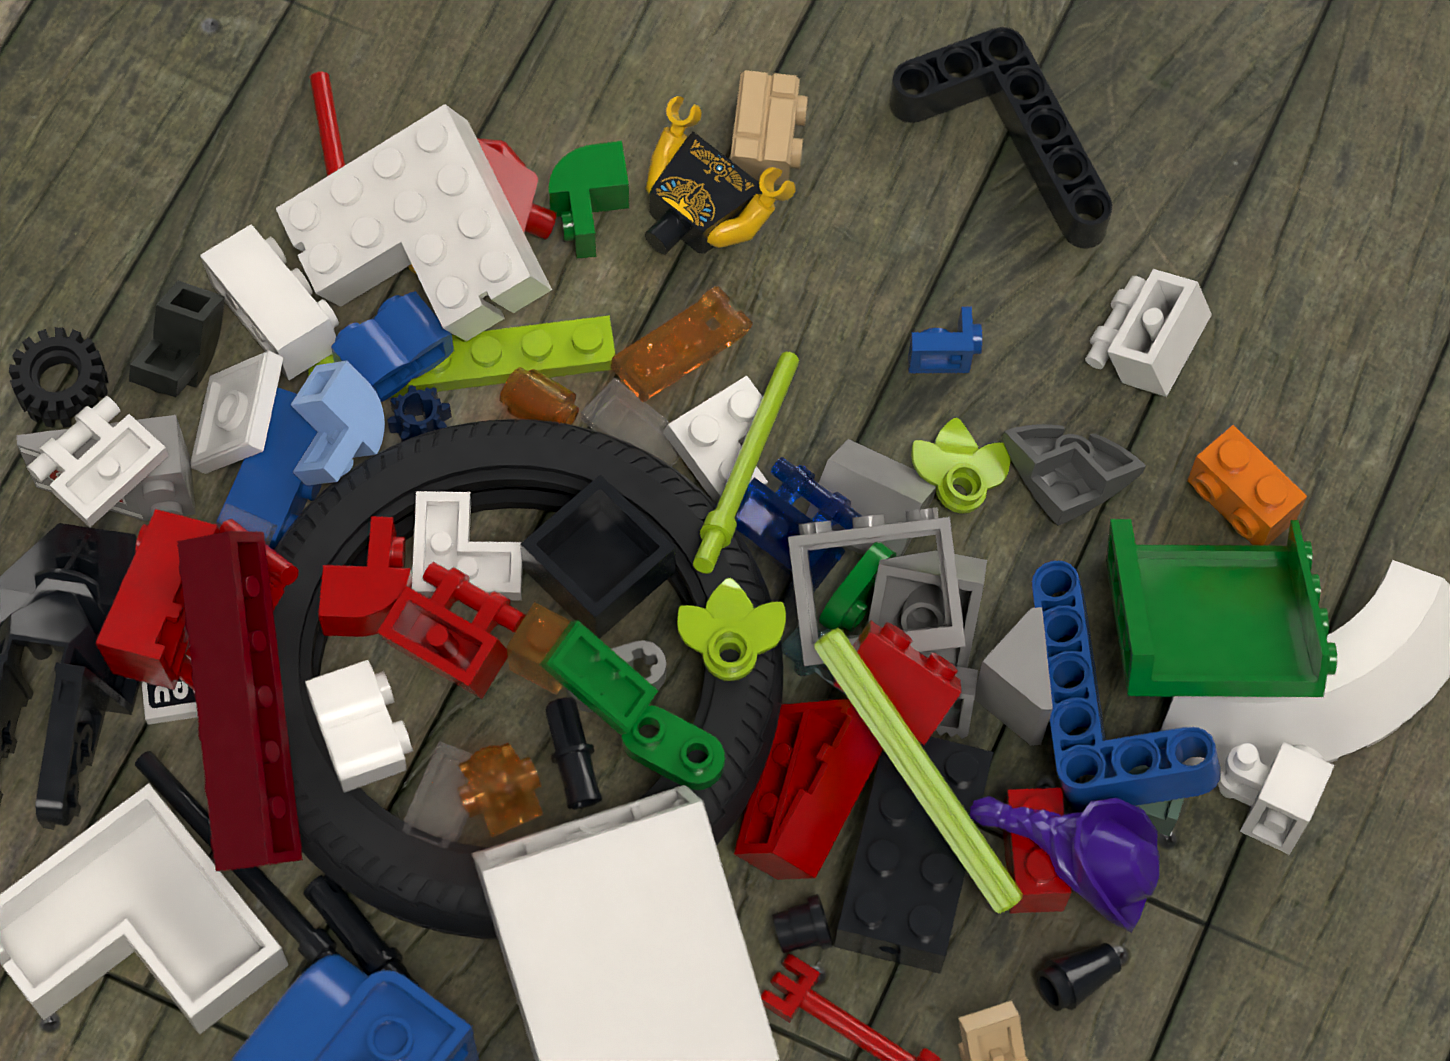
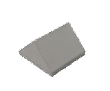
[803,439,936,557]
[974,607,1053,745]

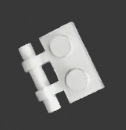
[27,396,169,527]

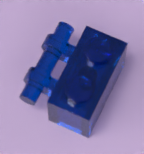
[735,457,863,592]

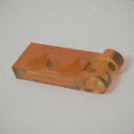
[610,286,752,403]

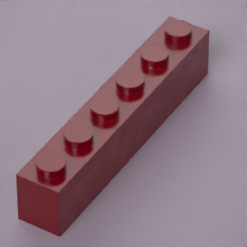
[177,531,303,872]

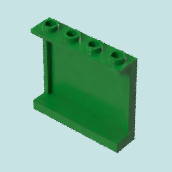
[1106,519,1337,697]

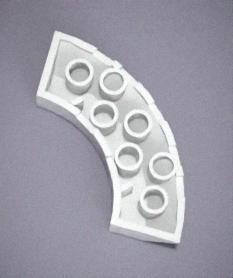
[1160,560,1450,769]

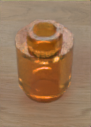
[499,367,579,425]

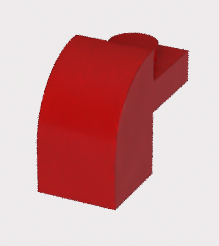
[318,516,412,637]

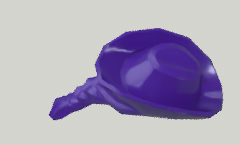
[970,796,1159,933]

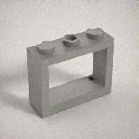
[788,507,966,666]

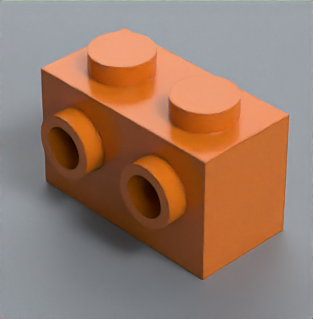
[1187,425,1307,545]

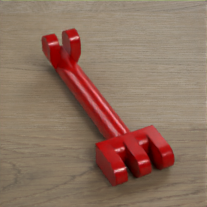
[760,954,941,1061]

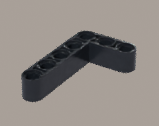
[889,27,1113,249]

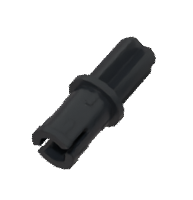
[545,697,602,810]

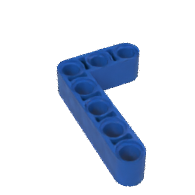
[1032,561,1221,812]

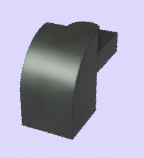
[129,280,225,397]

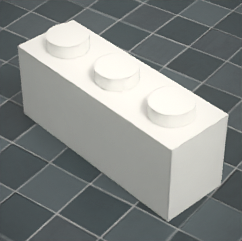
[200,224,339,380]

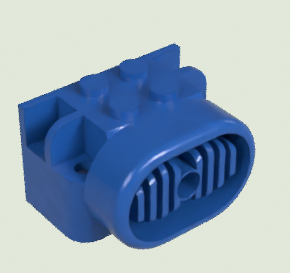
[231,955,479,1061]

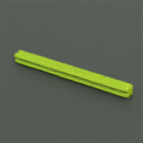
[814,628,1022,913]

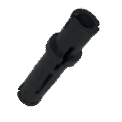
[303,875,423,990]

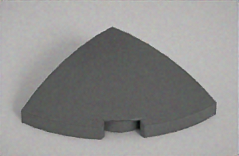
[1002,424,1146,526]

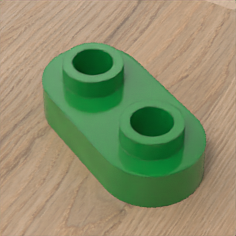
[819,542,896,632]
[621,705,725,790]

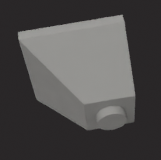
[868,550,987,668]

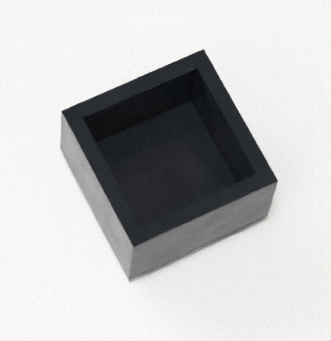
[520,475,676,639]

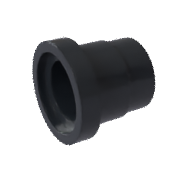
[772,894,833,954]

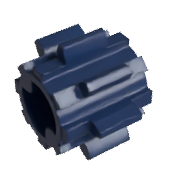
[387,385,452,442]

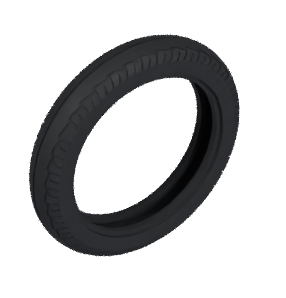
[273,419,784,940]

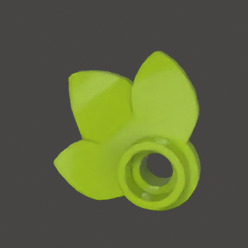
[911,417,1010,513]
[677,578,786,681]

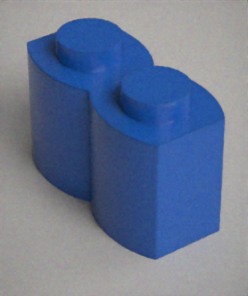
[331,291,454,402]

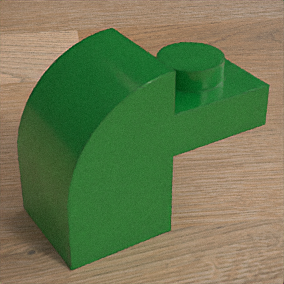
[549,141,629,259]

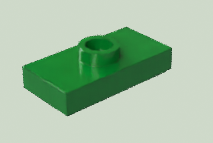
[539,620,659,735]

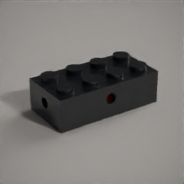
[834,737,994,974]

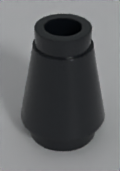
[1036,943,1121,1011]

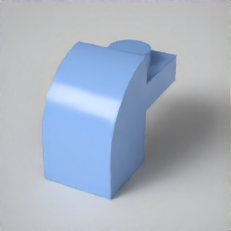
[291,361,385,485]

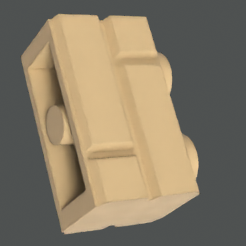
[730,70,808,186]

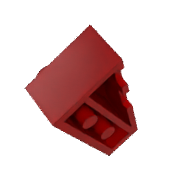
[96,509,220,690]
[734,699,883,880]

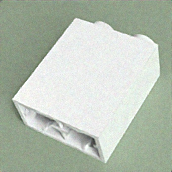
[472,785,779,1061]

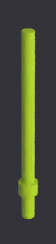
[693,352,799,573]

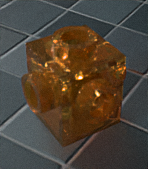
[456,742,544,837]

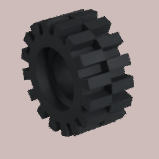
[9,327,109,428]

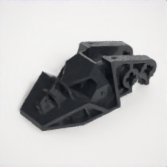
[0,523,140,830]

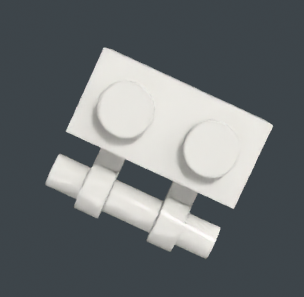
[1085,269,1212,397]
[1218,742,1334,855]

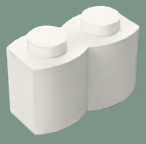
[305,660,413,793]

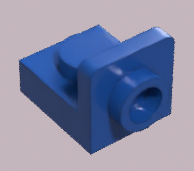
[908,307,982,373]

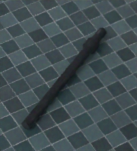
[135,751,339,965]

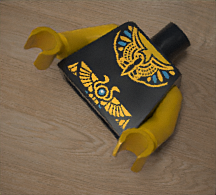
[644,96,795,255]

